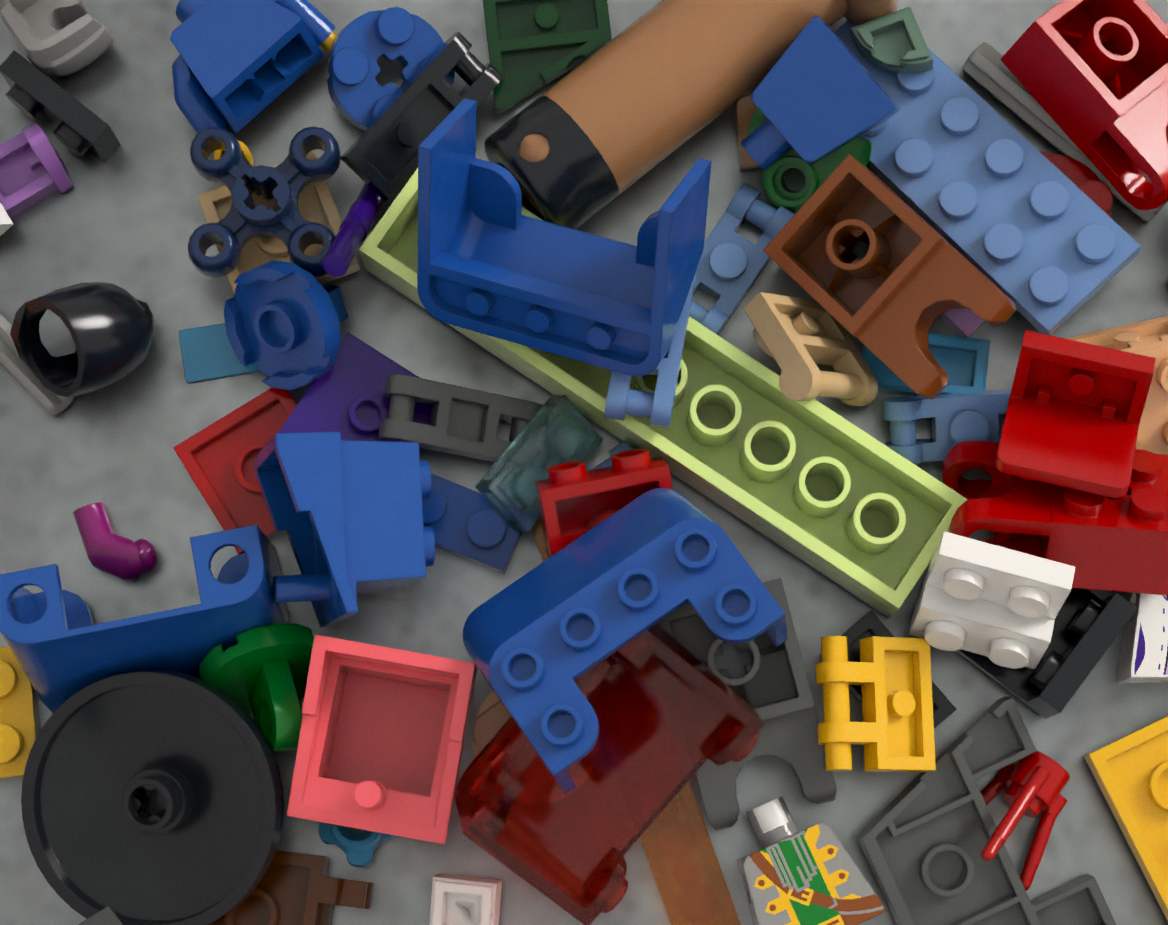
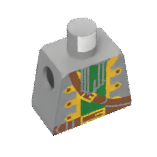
[737,796,886,925]

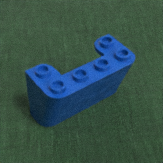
[0,524,289,713]

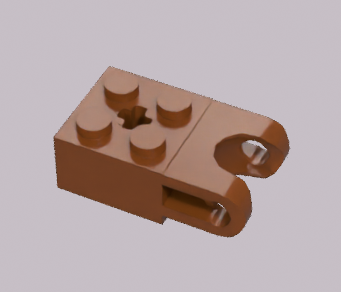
[763,154,1016,400]

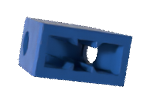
[741,15,900,171]

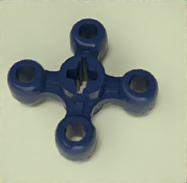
[187,126,341,278]

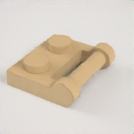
[742,292,878,406]

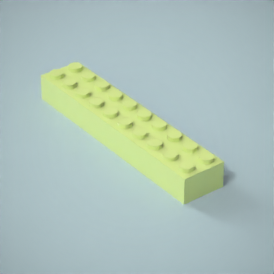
[359,168,968,618]

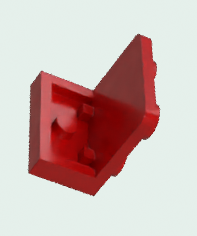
[995,330,1156,498]

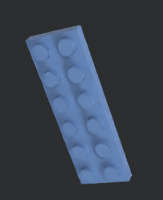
[834,20,1141,336]

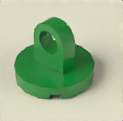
[199,623,321,753]

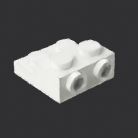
[908,531,1076,669]

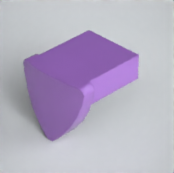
[0,122,73,219]

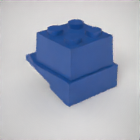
[254,432,435,627]

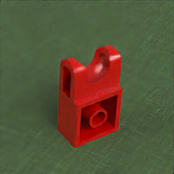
[1000,0,1168,210]
[942,440,1168,595]

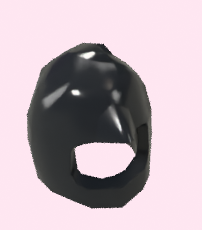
[10,282,155,397]

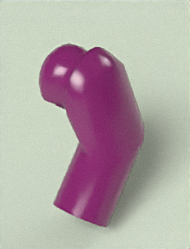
[73,502,157,580]

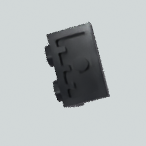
[957,588,1138,719]

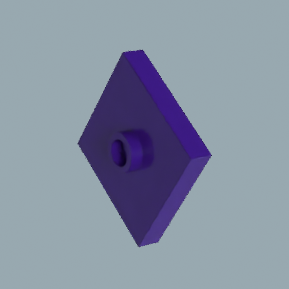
[278,332,432,455]

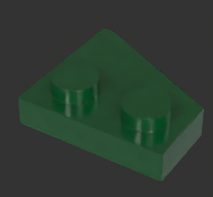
[483,0,612,113]

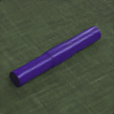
[322,183,384,277]

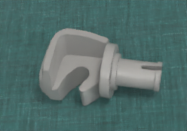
[0,0,113,76]

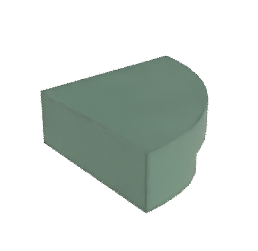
[851,6,933,73]

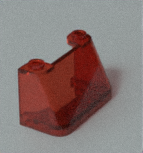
[455,623,764,925]

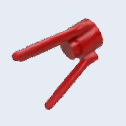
[980,751,1070,890]

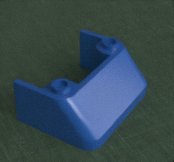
[417,98,712,376]

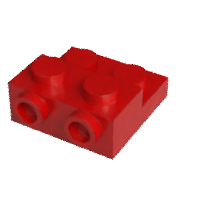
[534,448,673,557]

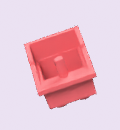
[287,635,478,845]

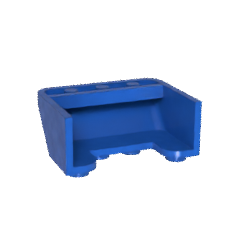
[463,488,787,794]

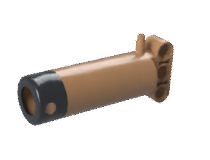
[484,0,898,230]

